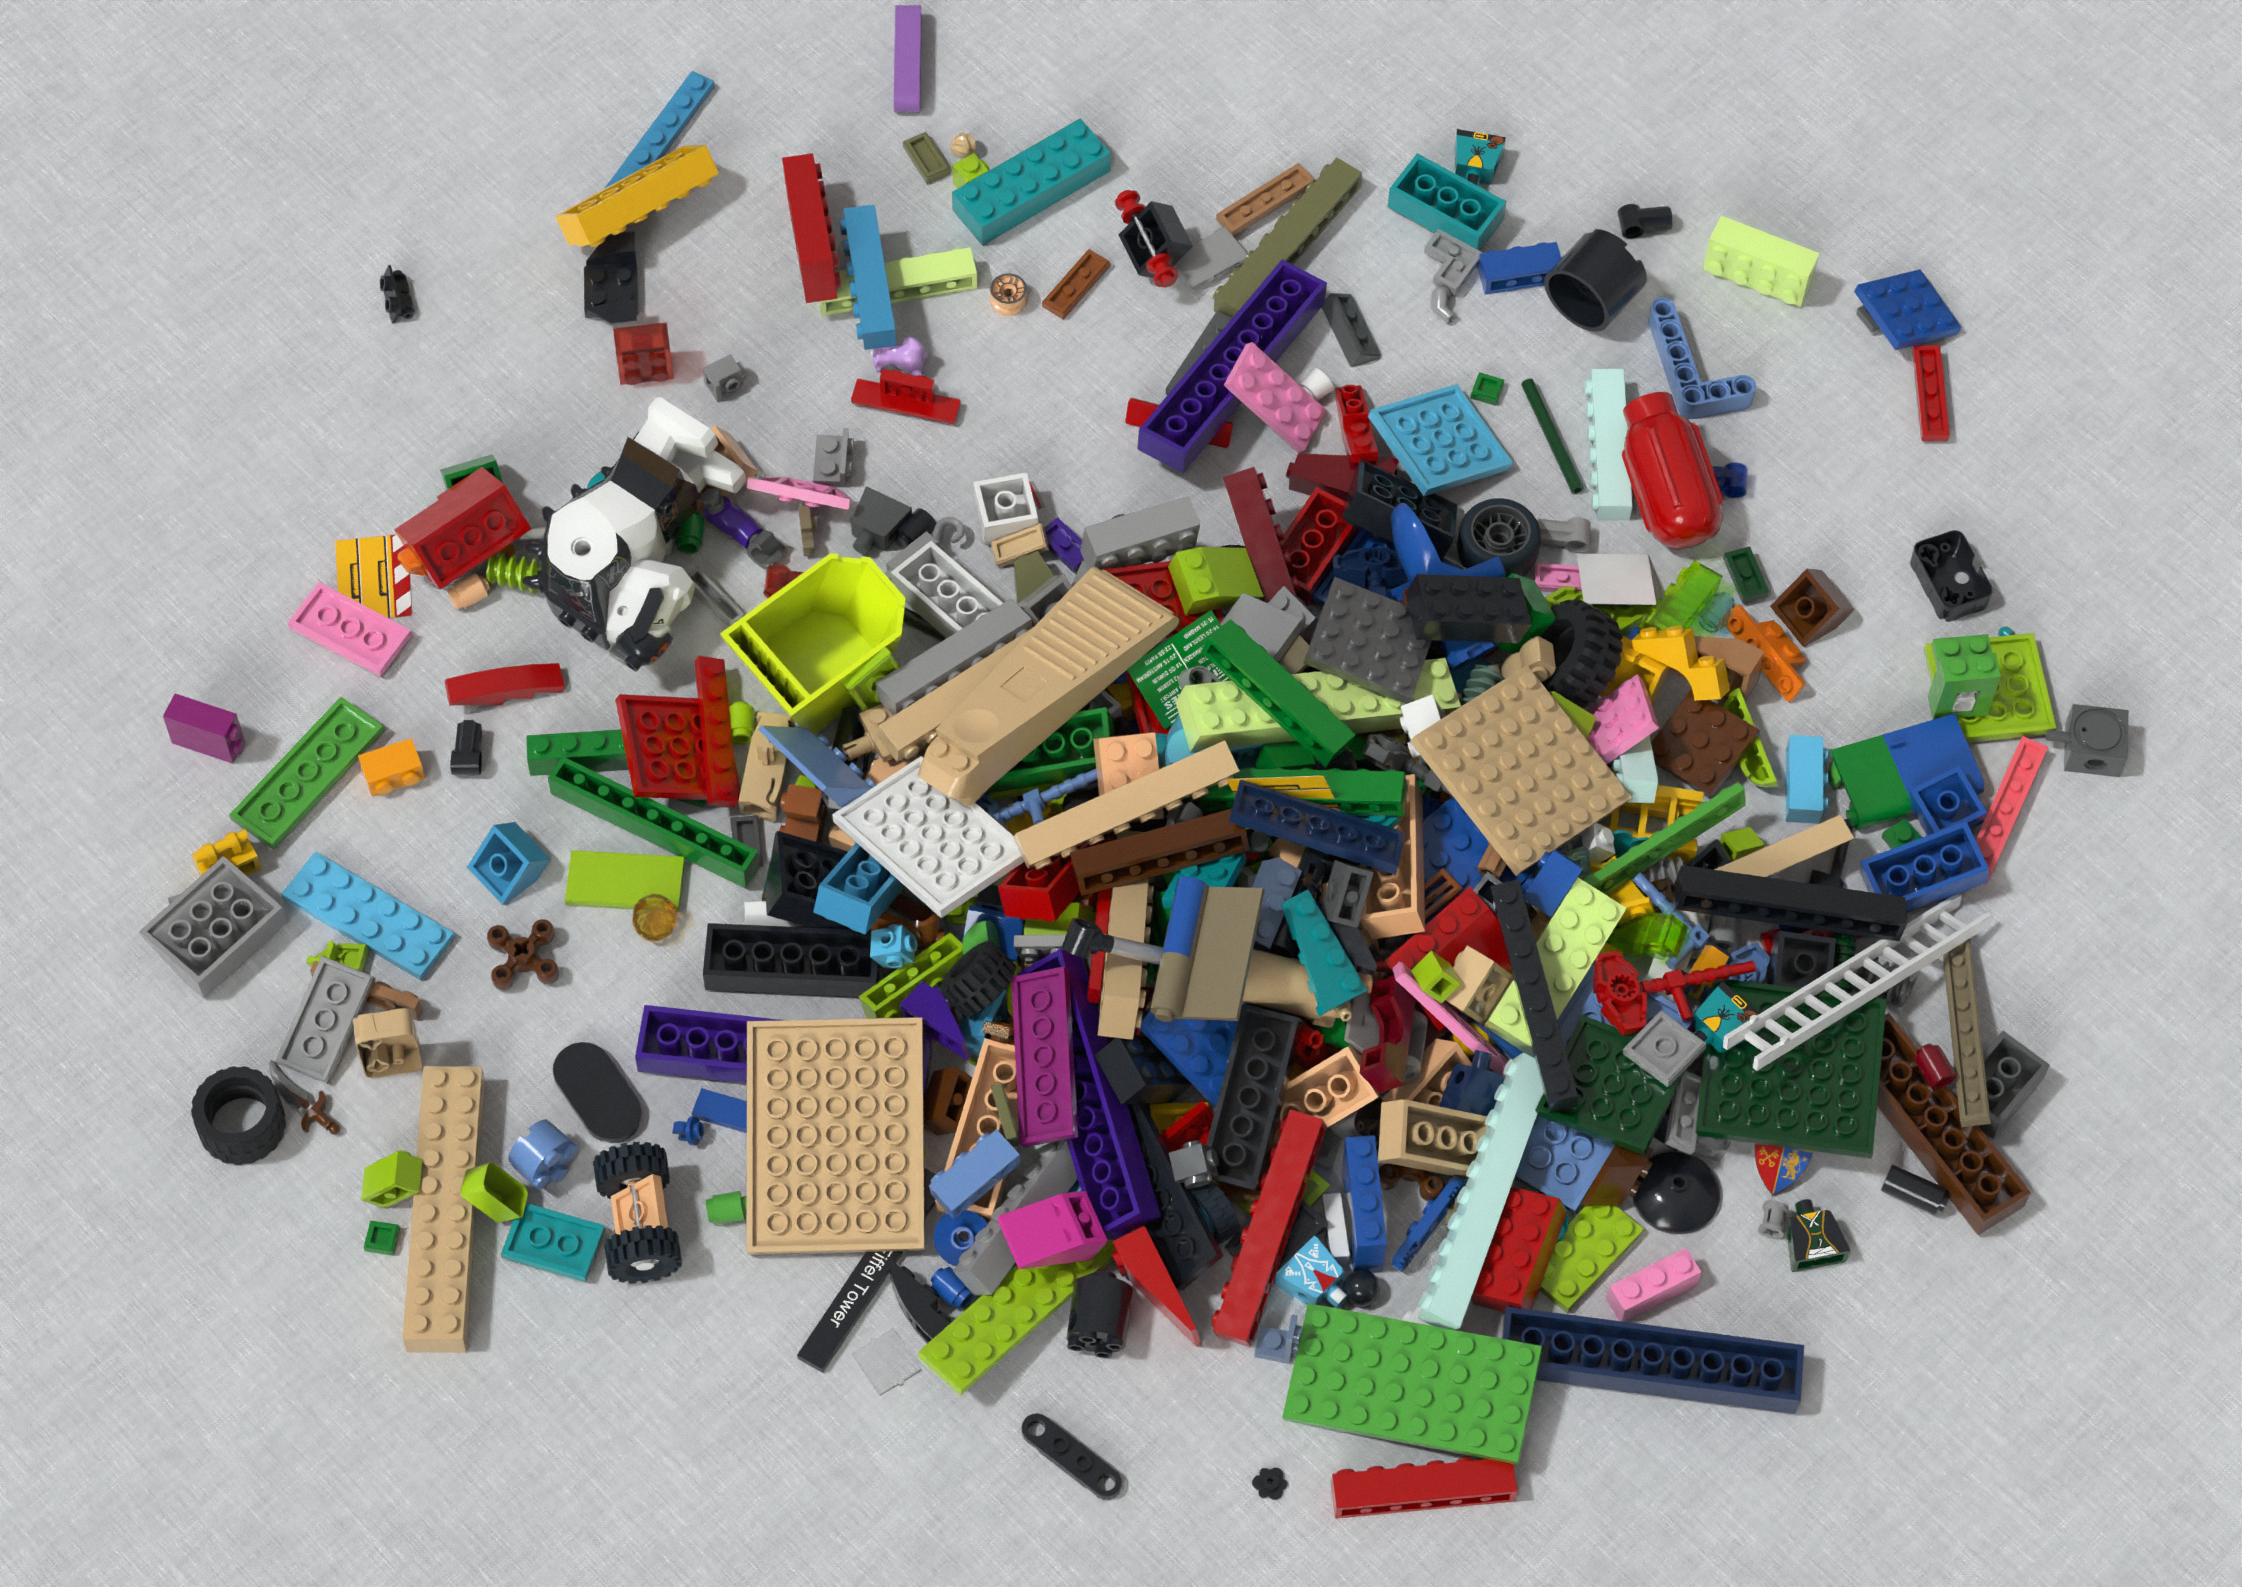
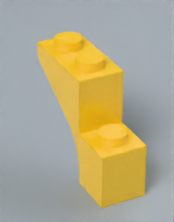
[1631,625,1730,701]

